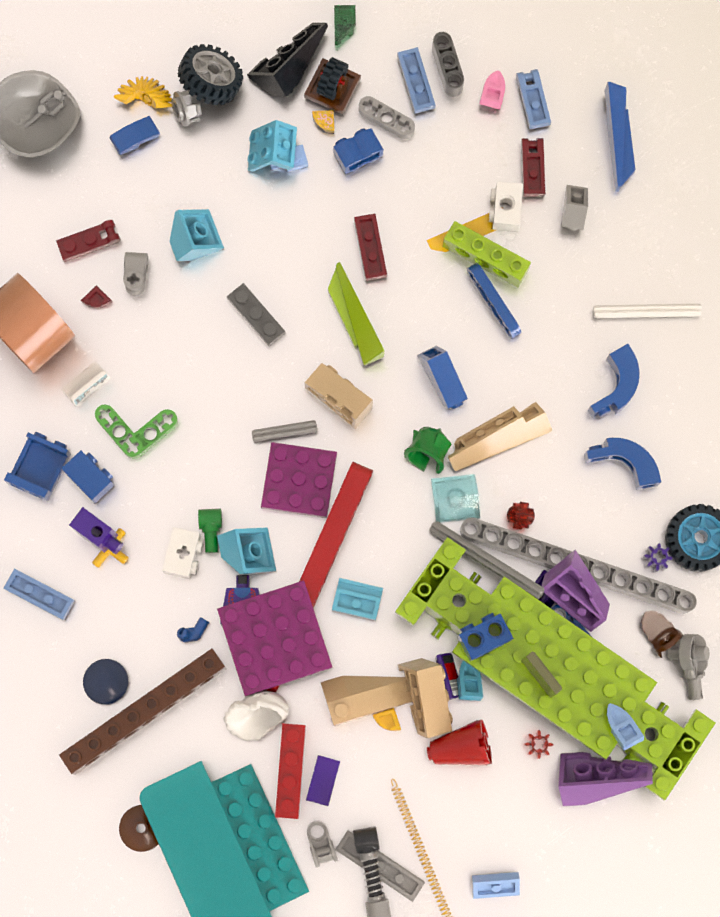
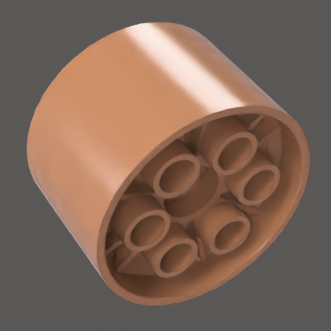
[0,273,75,374]

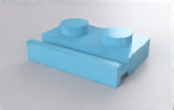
[332,578,383,621]

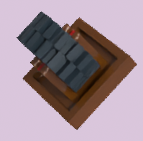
[304,57,361,115]

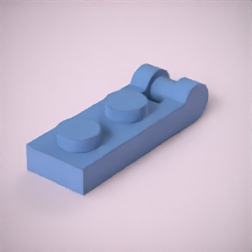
[516,69,551,130]

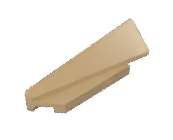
[448,402,552,471]

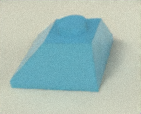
[169,209,224,261]
[217,527,276,574]

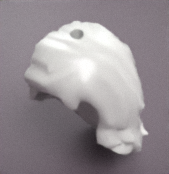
[224,690,289,741]

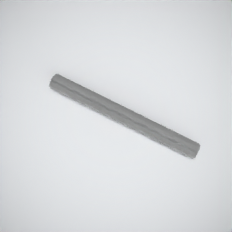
[429,521,545,599]

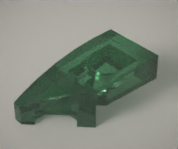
[334,5,356,46]

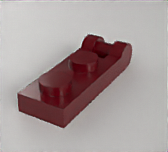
[521,138,546,197]
[56,220,121,262]

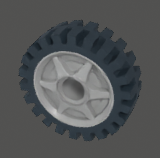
[177,44,243,105]

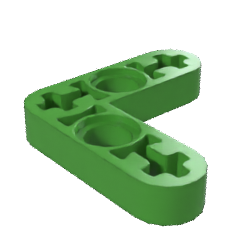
[95,404,178,459]

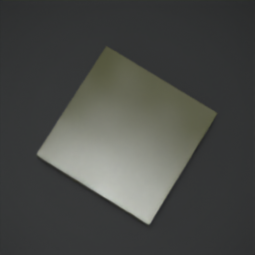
[521,651,562,698]

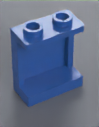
[4,432,71,502]

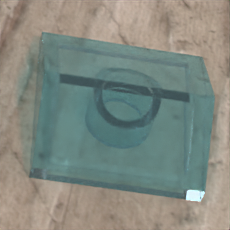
[431,474,480,523]

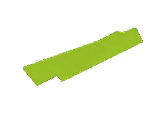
[328,262,385,366]

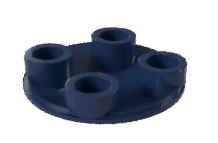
[83,659,129,705]

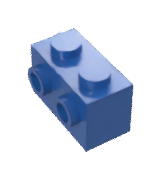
[61,450,114,504]

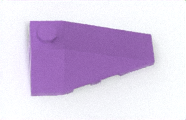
[558,752,653,806]

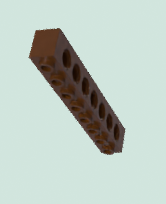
[59,648,227,775]

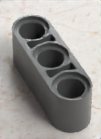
[432,32,464,97]

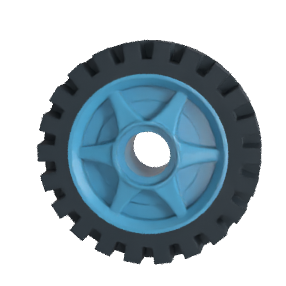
[665,504,720,572]

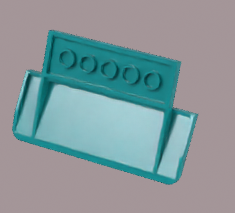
[139,761,309,917]

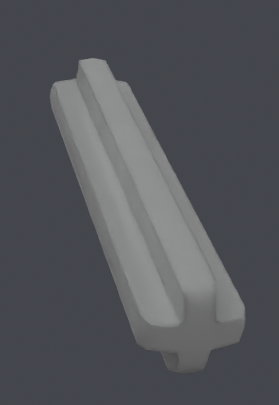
[252,420,317,442]

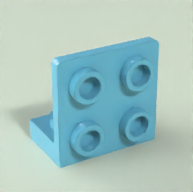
[247,120,297,172]

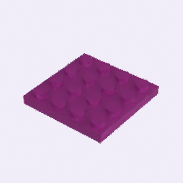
[217,580,332,697]

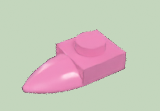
[479,70,505,110]

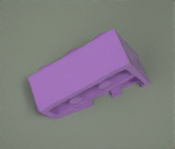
[542,549,610,632]

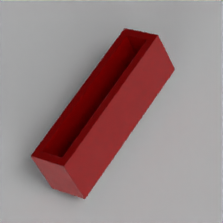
[275,723,306,819]

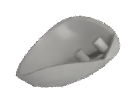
[0,70,80,158]

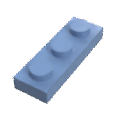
[397,47,436,114]
[3,569,75,620]

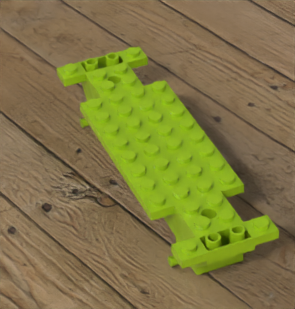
[395,537,716,801]

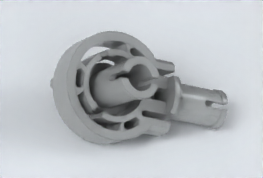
[668,634,710,700]

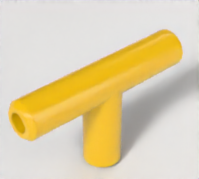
[92,528,129,568]

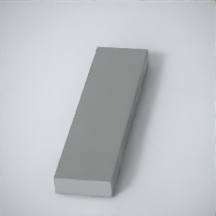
[335,830,425,902]

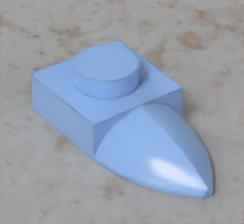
[607,703,644,751]

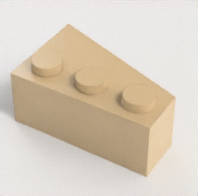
[304,363,373,429]
[397,658,453,738]

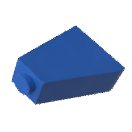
[417,346,468,409]

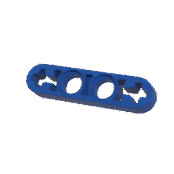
[467,262,521,339]

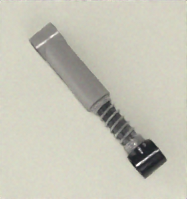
[353,826,391,917]

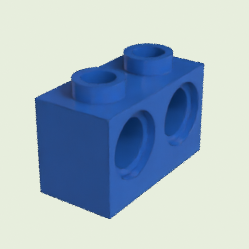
[457,613,514,662]

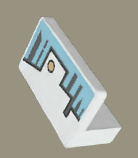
[61,361,110,407]

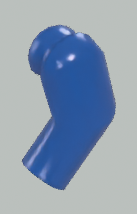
[177,617,210,643]

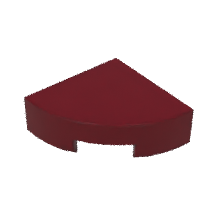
[81,285,112,308]

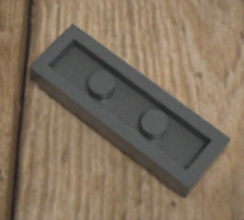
[227,283,286,347]

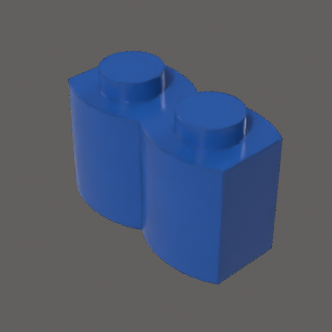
[333,128,384,174]

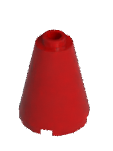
[427,720,492,766]

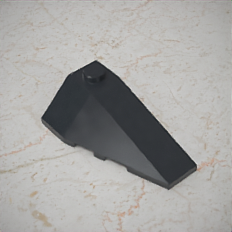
[247,23,328,97]

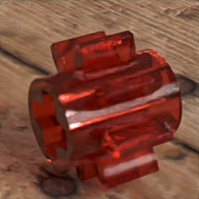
[507,501,535,529]
[524,730,553,759]

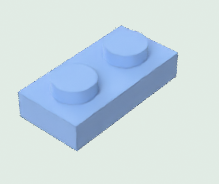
[472,872,520,899]

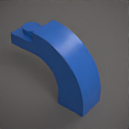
[588,344,640,418]
[584,437,661,490]

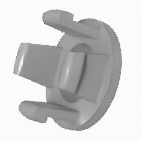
[171,90,202,127]

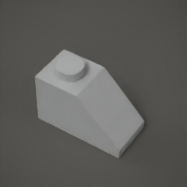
[562,185,588,230]

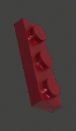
[354,213,387,281]

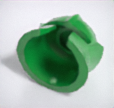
[404,427,452,474]

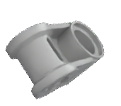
[123,252,148,296]
[307,820,338,868]

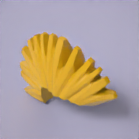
[114,76,172,109]

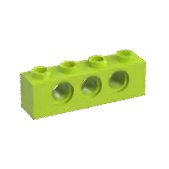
[443,221,531,288]

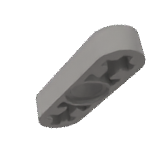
[359,96,415,139]

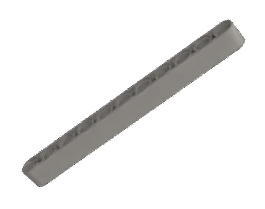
[460,518,697,614]

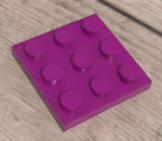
[261,442,337,518]

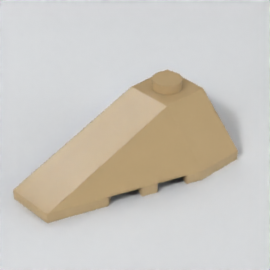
[321,676,413,726]

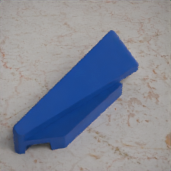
[604,82,636,192]

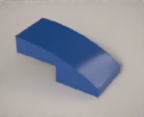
[109,116,160,155]

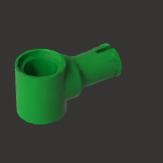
[198,508,222,553]

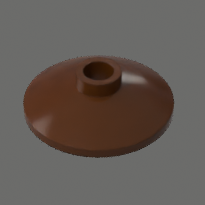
[119,805,159,852]

